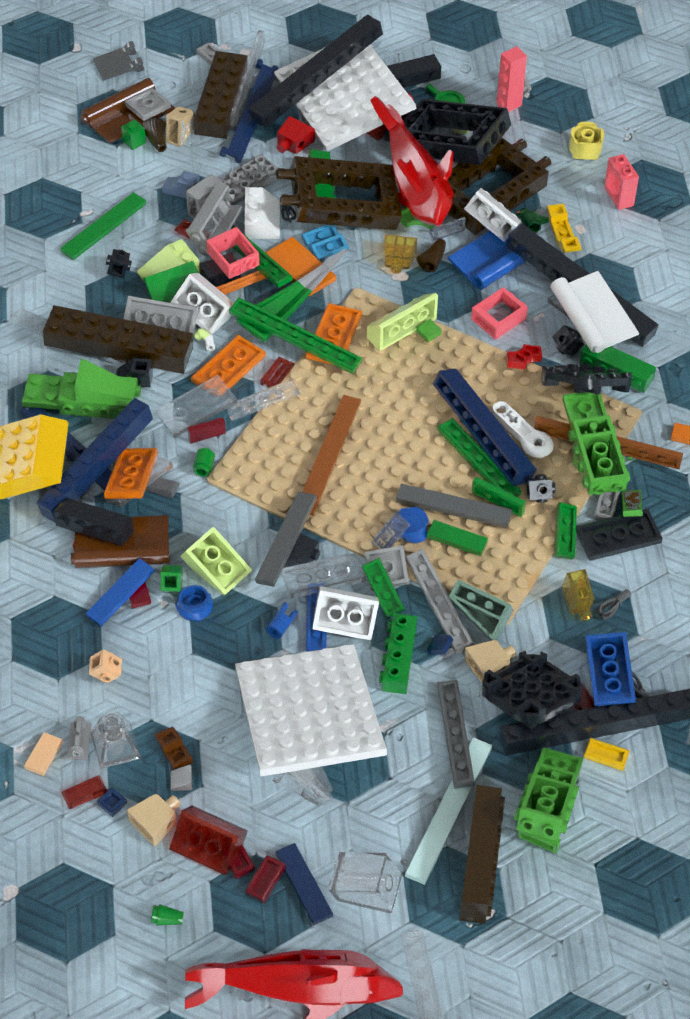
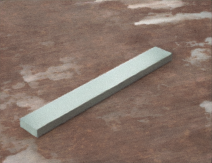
[405,737,492,885]

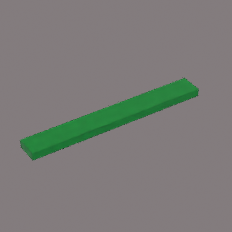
[229,297,362,374]

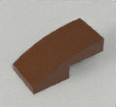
[155,726,193,770]

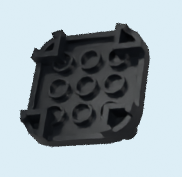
[541,363,632,394]
[482,651,582,728]

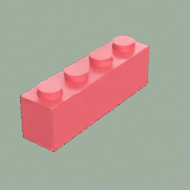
[496,46,527,112]

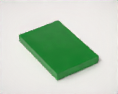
[143,261,198,303]

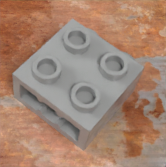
[186,174,223,220]

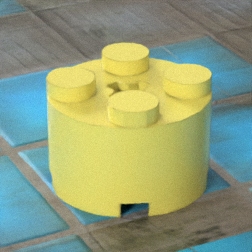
[569,122,604,160]

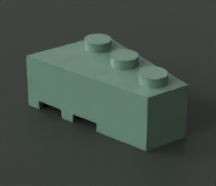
[449,579,513,641]

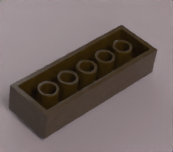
[193,51,248,139]
[459,785,505,924]

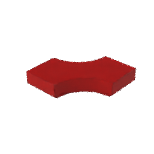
[506,344,543,370]

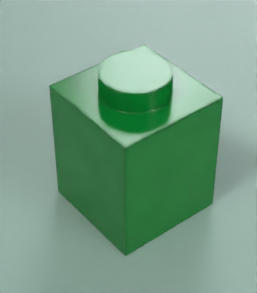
[121,119,146,150]
[161,565,183,592]

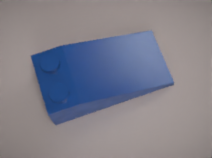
[586,632,636,706]

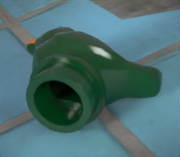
[517,208,549,233]

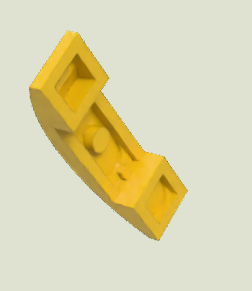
[547,203,581,253]

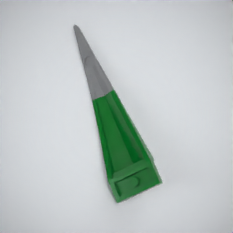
[237,249,346,343]

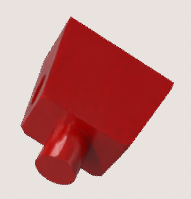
[277,116,315,154]

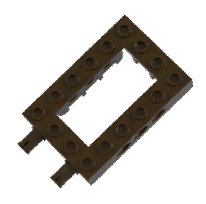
[448,138,552,235]
[276,156,402,230]

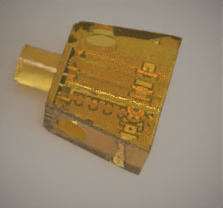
[384,234,418,274]
[561,569,594,620]

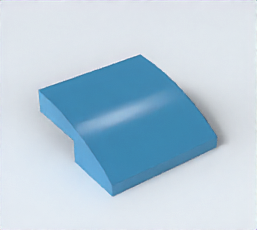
[301,225,349,260]

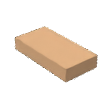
[24,732,63,776]

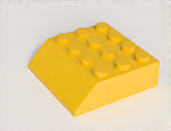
[0,414,69,500]

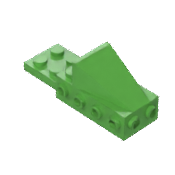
[22,359,141,419]
[562,392,630,495]
[514,747,584,841]

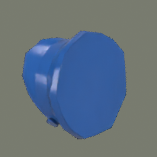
[392,507,429,543]
[175,585,213,621]

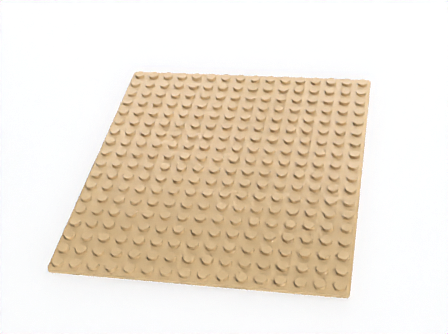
[207,287,642,625]

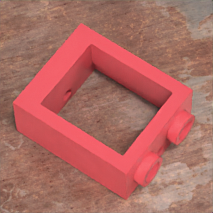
[604,154,639,210]
[207,227,259,279]
[471,287,528,340]

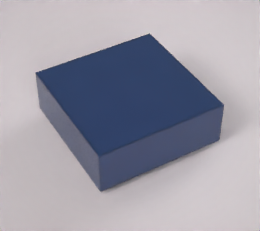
[427,635,454,655]
[97,787,127,817]

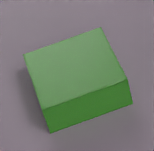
[416,319,442,343]

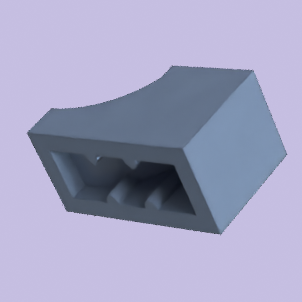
[162,171,200,199]

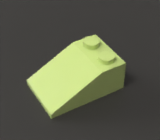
[137,239,200,283]
[180,527,252,595]

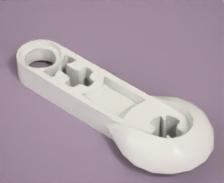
[492,401,554,458]

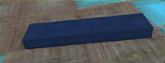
[276,843,333,926]

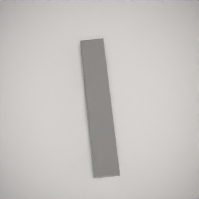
[405,549,474,655]

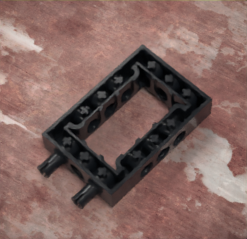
[383,99,511,165]

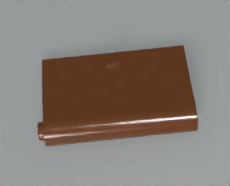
[80,78,175,143]
[71,515,170,568]

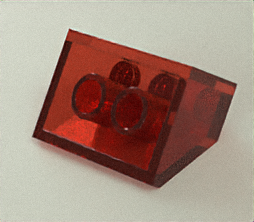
[169,805,248,875]

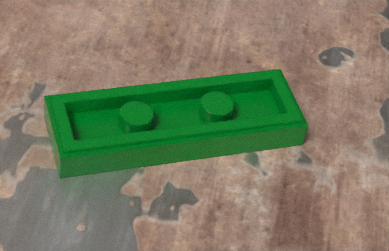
[471,477,526,517]
[554,502,577,560]
[427,520,488,556]
[362,558,405,619]

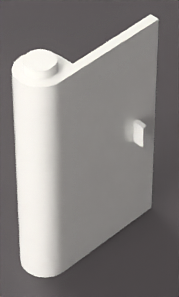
[550,271,639,353]

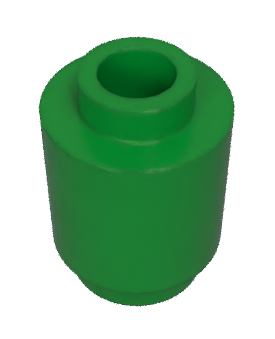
[193,448,215,477]

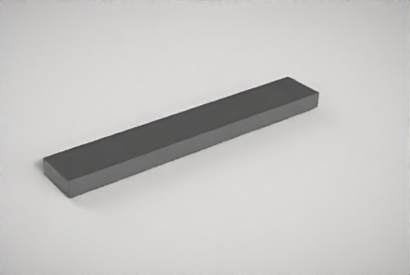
[396,483,512,528]
[255,492,317,587]
[437,680,475,789]

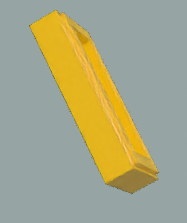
[584,738,630,771]

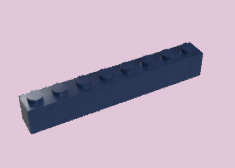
[433,369,537,486]
[37,398,153,523]

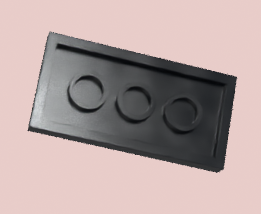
[576,509,663,561]

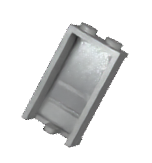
[186,184,243,255]

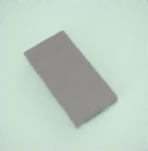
[220,154,278,205]

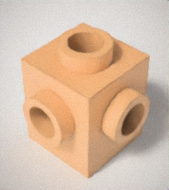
[89,649,122,683]

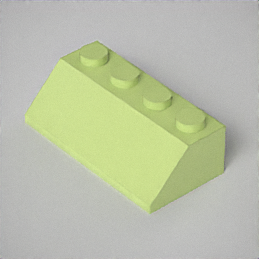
[367,293,438,351]

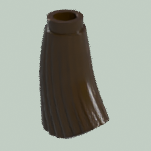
[142,118,167,152]
[416,238,446,272]

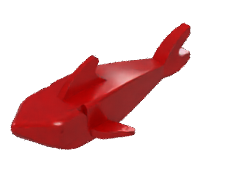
[370,96,454,226]
[185,949,403,1019]

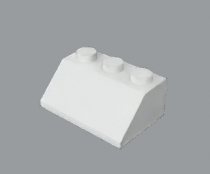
[245,187,280,239]
[464,188,521,242]
[171,273,234,335]
[312,586,379,640]

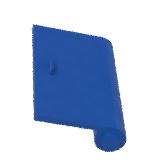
[448,226,542,290]

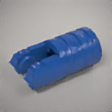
[266,602,299,639]

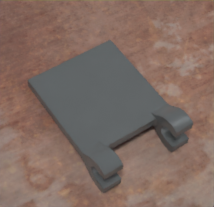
[93,41,145,81]

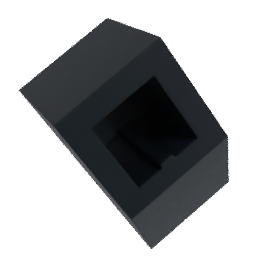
[116,358,153,388]

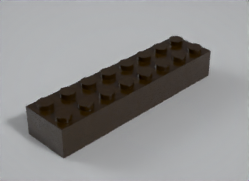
[43,305,193,374]

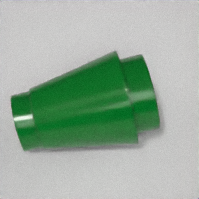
[151,904,184,926]

